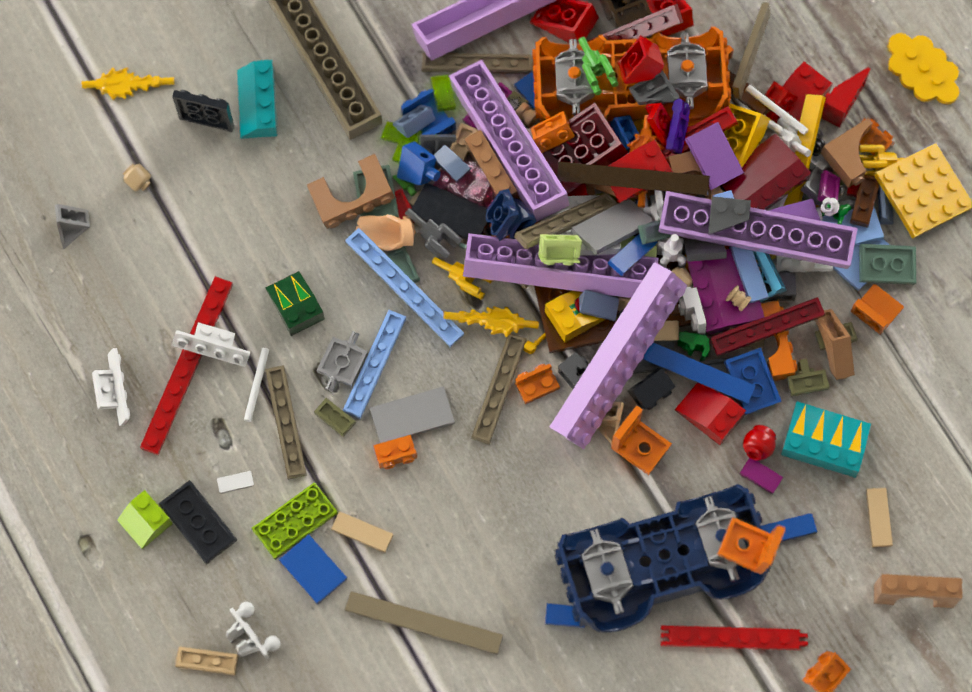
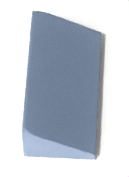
[393,105,435,138]
[878,186,894,225]
[579,290,619,321]

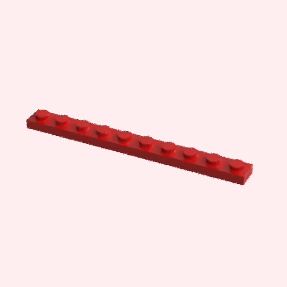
[140,276,233,456]

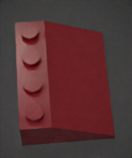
[542,103,628,194]
[720,134,811,210]

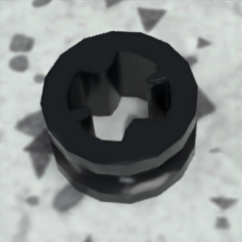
[812,137,826,156]

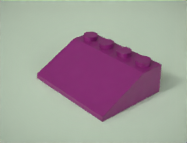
[687,249,764,335]

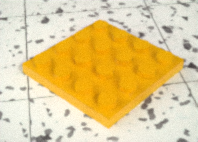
[874,143,972,239]

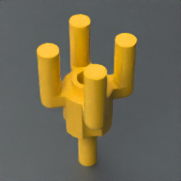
[859,145,904,176]
[432,257,493,300]

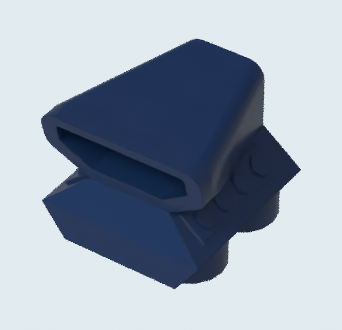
[486,189,536,241]

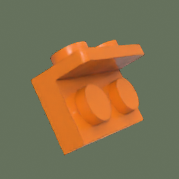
[530,111,574,153]
[859,118,895,156]
[515,364,560,404]
[373,435,417,469]
[802,651,851,692]

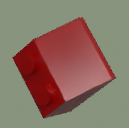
[618,35,664,84]

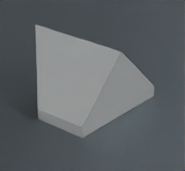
[55,204,90,250]

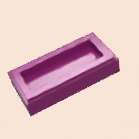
[817,170,841,202]
[739,458,783,495]

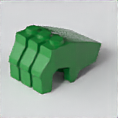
[677,332,710,361]

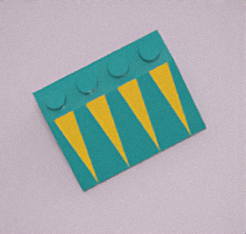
[781,401,871,478]

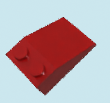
[530,0,599,44]
[646,0,694,37]
[783,61,833,122]
[821,67,871,128]
[609,140,673,204]
[675,382,746,445]

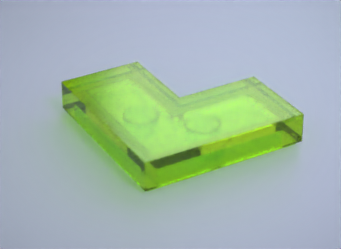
[381,121,422,163]

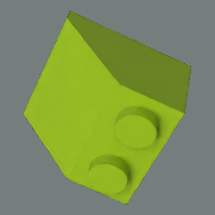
[117,490,172,549]

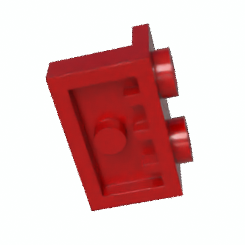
[765,81,798,124]
[645,103,671,147]

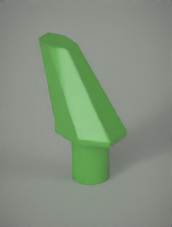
[392,174,417,197]

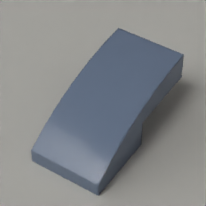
[434,145,471,182]

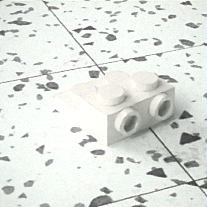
[678,287,706,335]

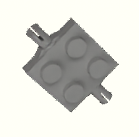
[317,331,368,392]

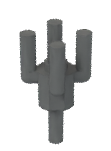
[405,208,463,261]

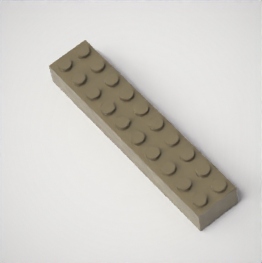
[267,0,382,140]

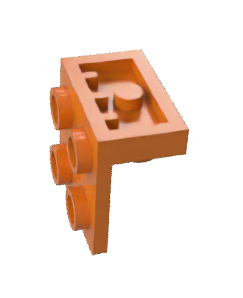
[850,284,904,335]

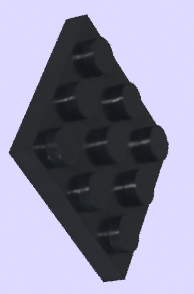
[172,90,235,132]

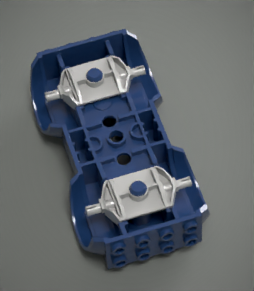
[554,484,775,633]

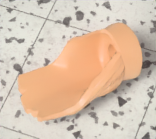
[356,215,416,251]

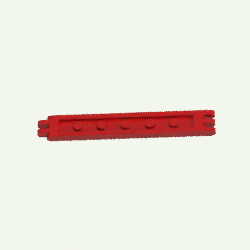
[660,625,808,650]

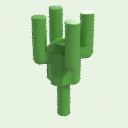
[578,37,619,95]

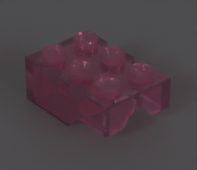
[433,161,494,208]

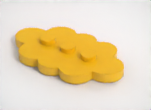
[888,33,959,105]

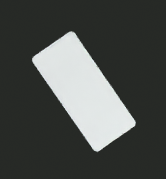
[217,471,254,493]

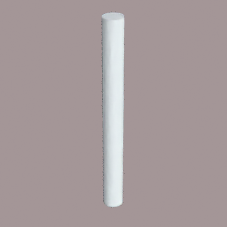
[746,85,809,135]
[244,348,269,422]

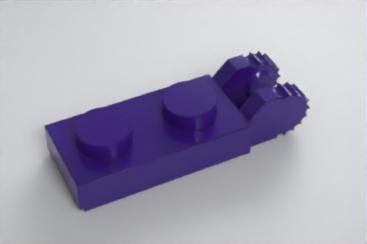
[666,99,690,154]

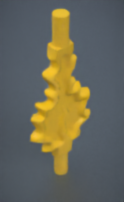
[81,67,175,100]
[443,306,539,337]

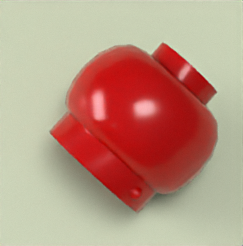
[743,425,777,461]

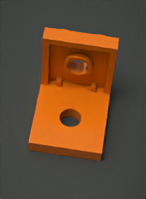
[611,405,672,476]
[717,517,786,574]

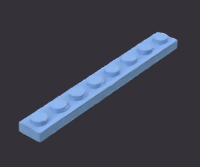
[345,228,464,348]

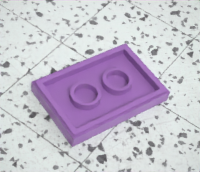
[685,122,744,190]

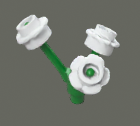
[816,198,851,225]

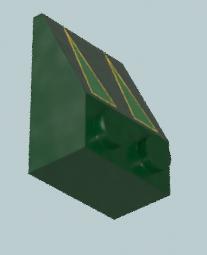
[265,271,325,336]

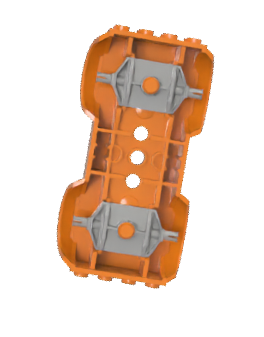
[532,27,731,126]

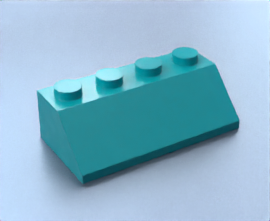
[237,60,278,139]

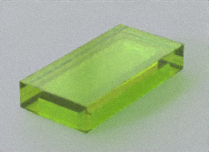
[430,74,456,112]

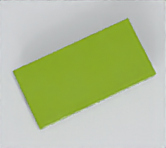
[251,482,338,560]

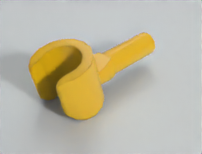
[523,333,546,354]

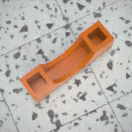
[761,300,797,381]

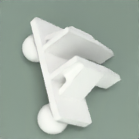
[226,602,281,660]

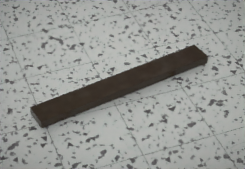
[557,162,710,195]

